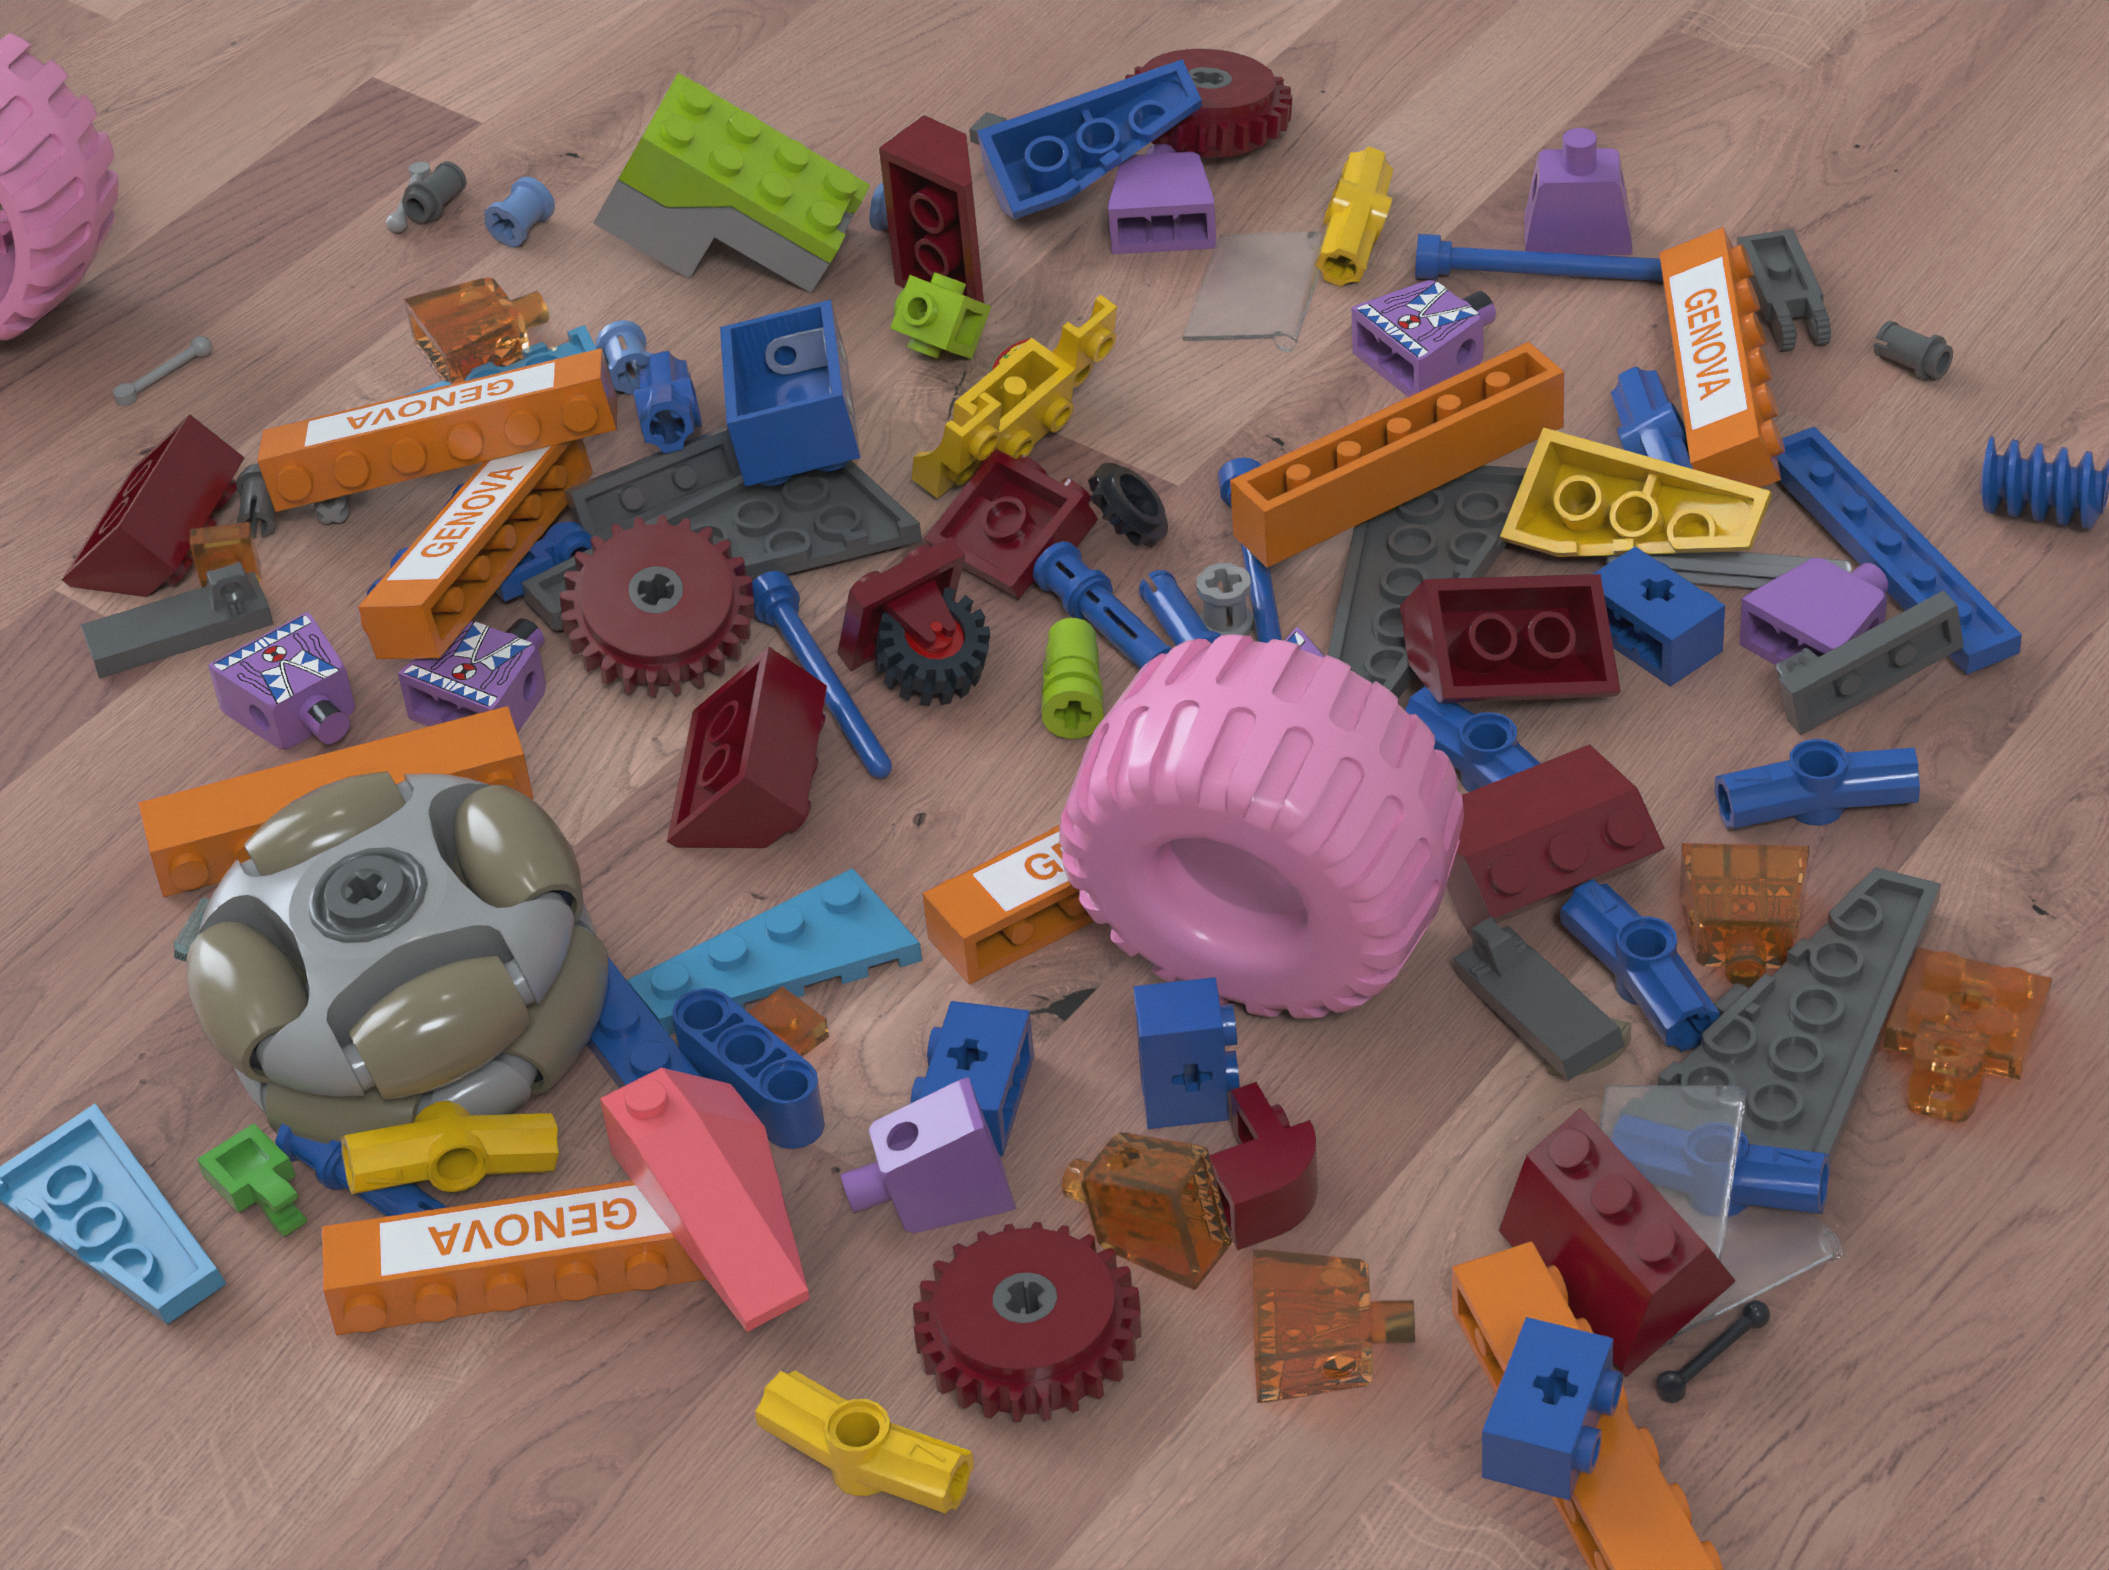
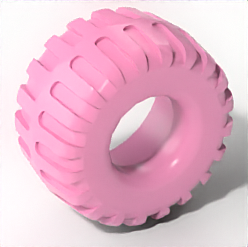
[0,33,119,341]
[1059,634,1464,1019]

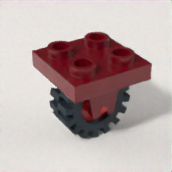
[837,536,990,706]

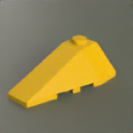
[1500,427,1772,557]

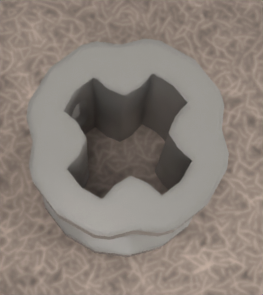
[1196,563,1253,636]

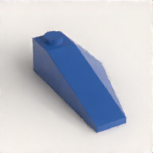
[977,59,1202,220]

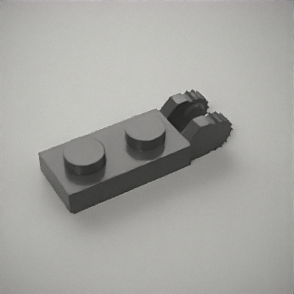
[1736,229,1831,351]

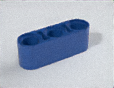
[672,988,825,1149]

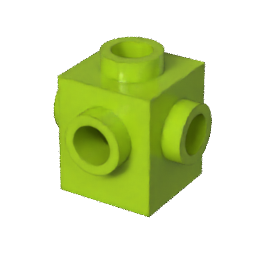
[890,272,992,359]

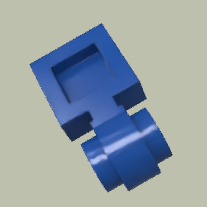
[495,522,593,602]

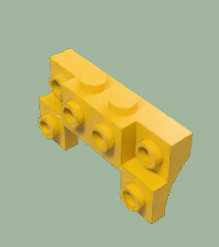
[911,294,1118,499]

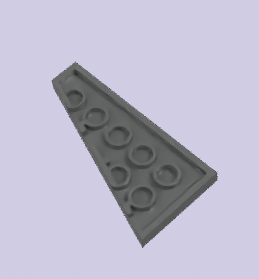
[521,460,922,631]
[1328,465,1527,699]
[1620,867,1941,1165]

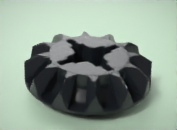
[1088,463,1168,547]

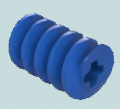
[1980,436,2109,530]

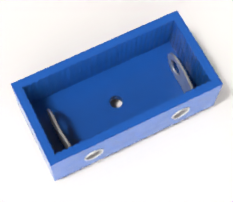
[720,300,861,487]

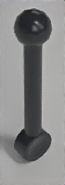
[1656,1300,1770,1403]

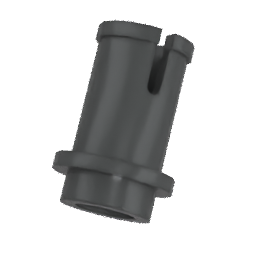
[402,161,467,222]
[1874,321,1953,380]
[236,463,275,538]

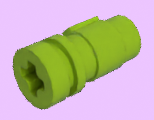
[1042,618,1104,739]

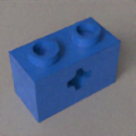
[1593,546,1725,687]
[1133,977,1240,1129]
[910,1001,1034,1157]
[1482,1317,1623,1501]

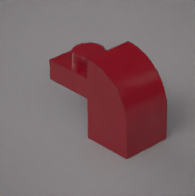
[1208,1082,1318,1250]

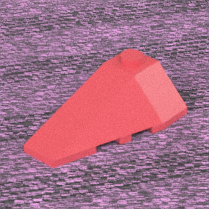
[600,1068,810,1332]

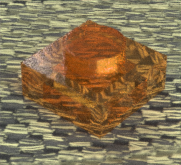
[190,522,261,587]
[747,986,829,1057]

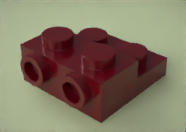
[924,449,1098,599]

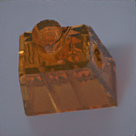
[404,277,549,384]
[1679,843,1809,987]
[1062,1132,1233,1290]
[1253,1249,1415,1403]

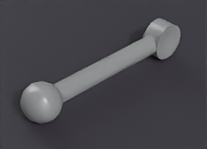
[386,161,431,233]
[113,336,212,406]

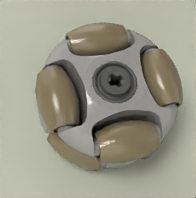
[186,771,608,1144]

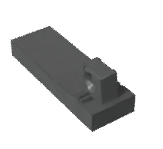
[564,427,742,541]
[81,562,274,679]
[1775,590,1964,735]
[1453,917,1624,1081]

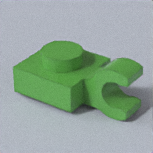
[197,1123,307,1237]

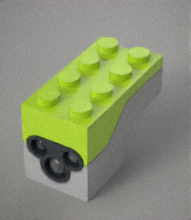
[593,73,870,293]

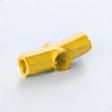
[1315,146,1394,287]
[341,1100,559,1194]
[755,1370,974,1514]

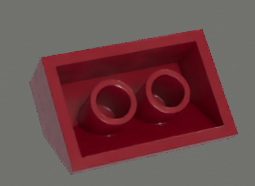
[879,115,984,303]
[61,414,245,597]
[1400,574,1621,703]
[667,647,827,848]
[1446,744,1665,935]
[1498,1107,1736,1377]

